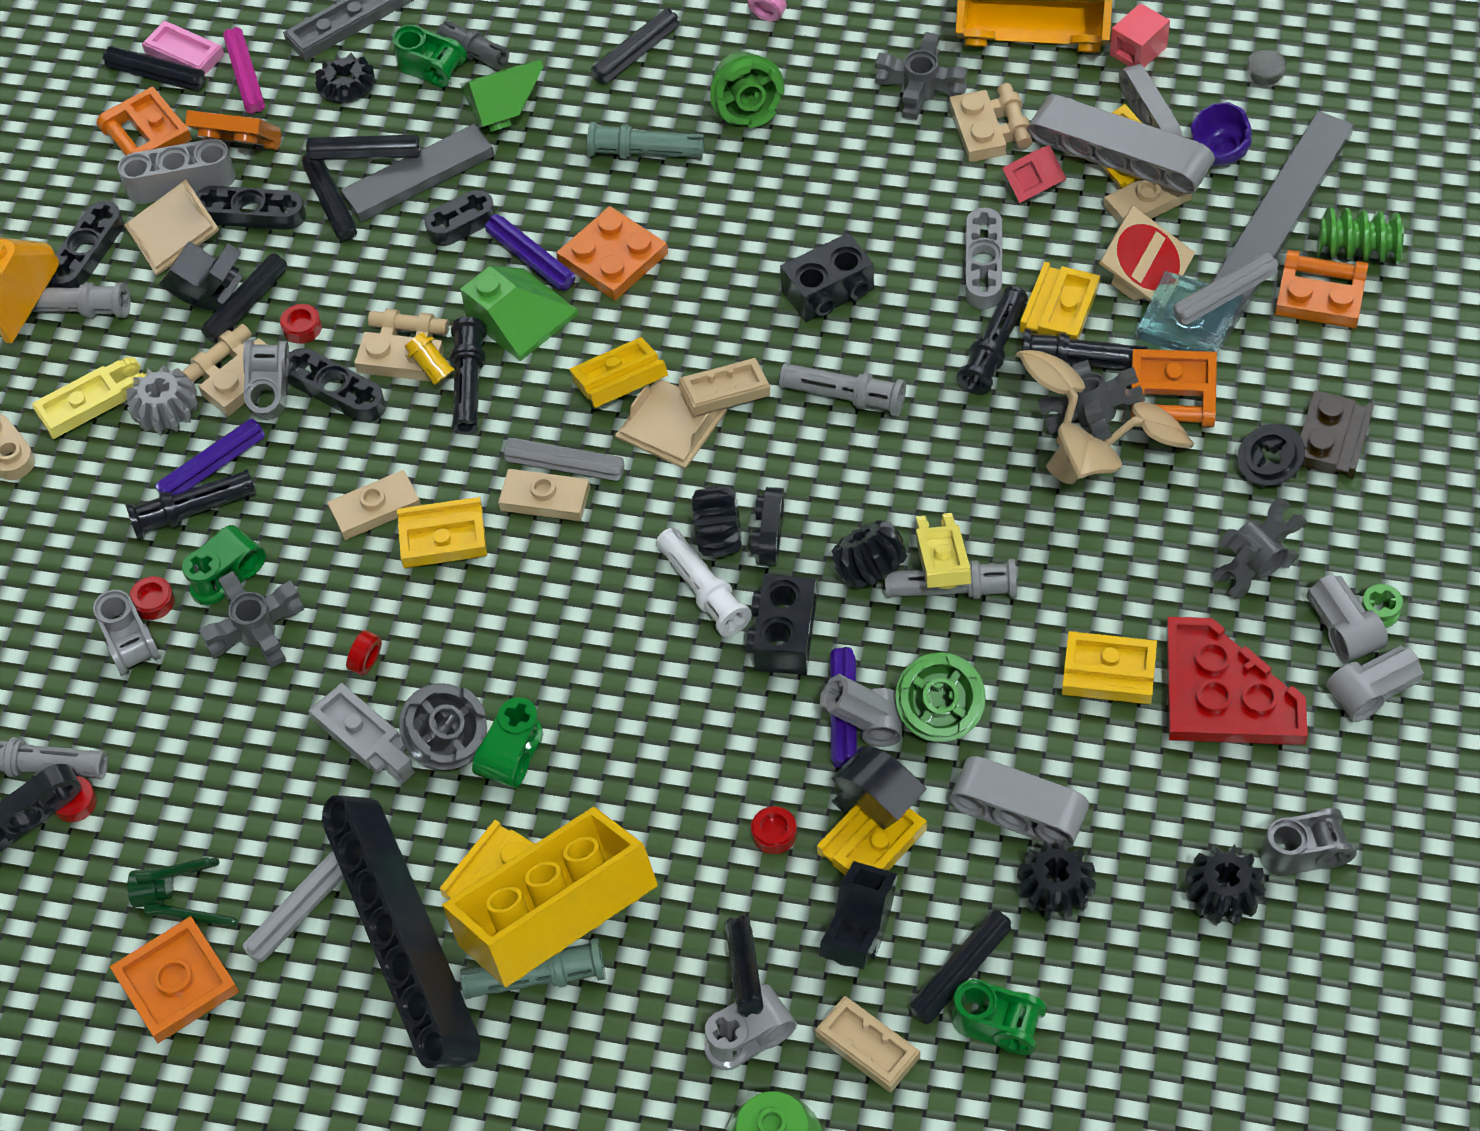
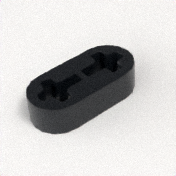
[425,190,495,246]

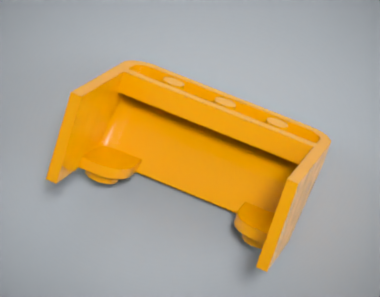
[955,0,1112,53]
[0,237,59,344]

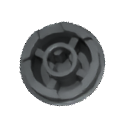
[399,683,487,770]

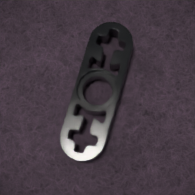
[196,185,306,230]
[49,201,124,288]
[287,348,386,422]
[0,764,81,852]

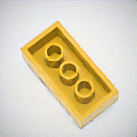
[442,806,658,988]

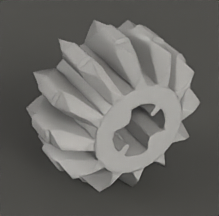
[126,364,198,436]

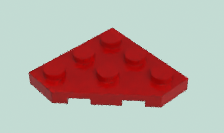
[1166,617,1308,745]

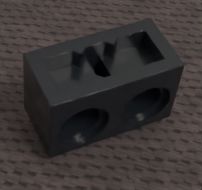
[780,232,874,322]
[746,574,817,675]

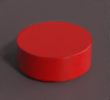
[280,304,322,344]
[129,576,175,620]
[346,630,382,676]
[54,776,97,822]
[751,806,797,854]

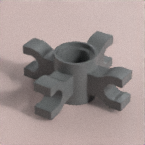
[875,32,968,120]
[1038,360,1146,440]
[1212,498,1307,599]
[199,571,304,668]

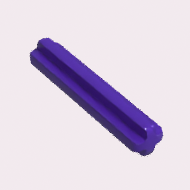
[485,214,575,291]
[155,419,265,495]
[830,647,857,769]

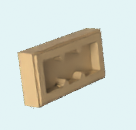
[1104,179,1192,225]
[679,358,771,417]
[498,469,591,521]
[327,470,421,540]
[815,996,920,1093]

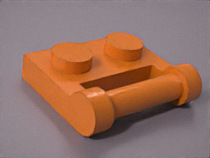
[96,86,192,155]
[185,110,281,150]
[1275,250,1369,329]
[1130,349,1217,427]

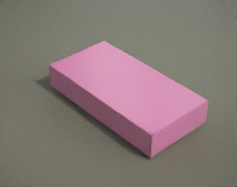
[142,20,224,75]

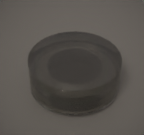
[1246,50,1286,87]

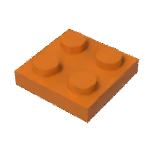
[556,206,668,301]
[109,916,239,1044]

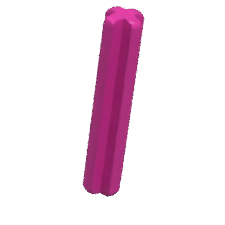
[223,27,265,114]

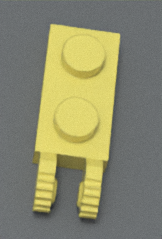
[32,356,146,439]
[915,513,971,589]

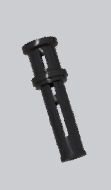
[957,286,1028,395]
[449,317,487,435]
[1021,328,1148,369]
[125,470,256,540]

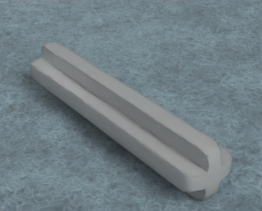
[1172,253,1278,326]
[504,438,625,481]
[243,851,344,963]

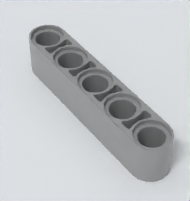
[1028,94,1215,194]

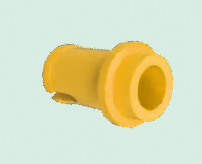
[405,332,455,386]

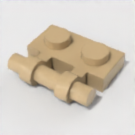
[949,83,1032,163]
[354,308,449,382]
[181,324,267,417]

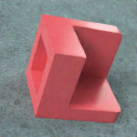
[1109,4,1170,68]
[1002,145,1066,203]

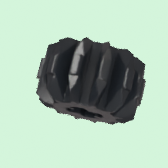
[692,485,742,557]
[831,520,907,588]
[1017,839,1096,921]
[1185,844,1266,926]

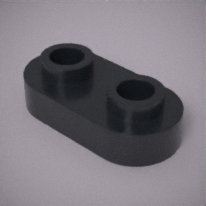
[751,487,785,565]

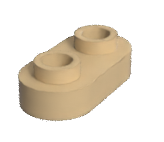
[0,414,35,480]

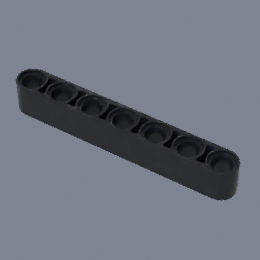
[322,795,480,1068]

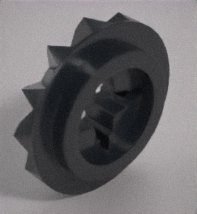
[315,52,375,102]
[1237,424,1306,489]

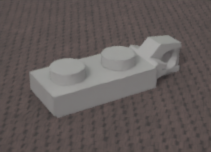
[308,683,415,784]

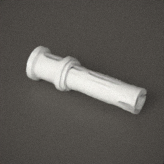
[656,528,752,637]

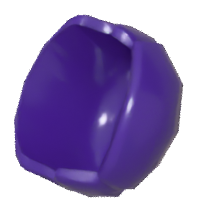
[1191,102,1253,166]

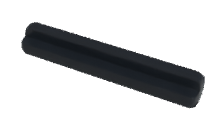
[591,8,679,85]
[102,46,206,91]
[306,134,421,161]
[301,154,357,241]
[201,253,287,343]
[910,910,1012,1024]
[725,914,764,1017]

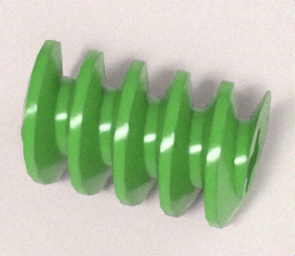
[1317,207,1404,264]

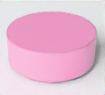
[748,0,787,22]

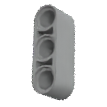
[117,139,236,204]
[949,756,1090,848]

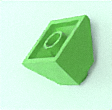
[460,59,543,132]
[460,266,578,361]

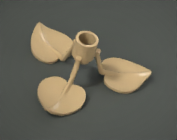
[1014,350,1195,484]

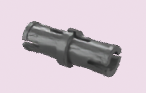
[436,20,510,70]

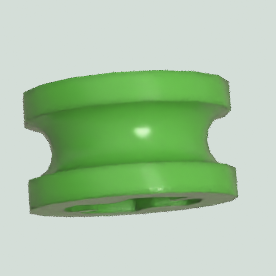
[1361,584,1403,628]

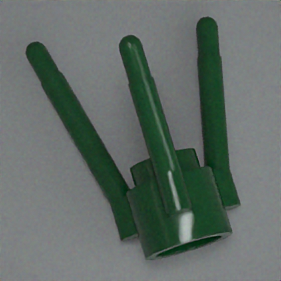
[127,857,238,927]

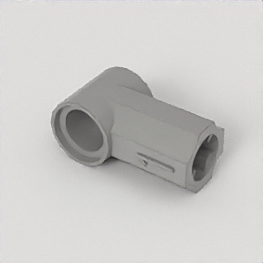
[1307,574,1388,663]
[1326,645,1424,722]
[820,674,902,747]

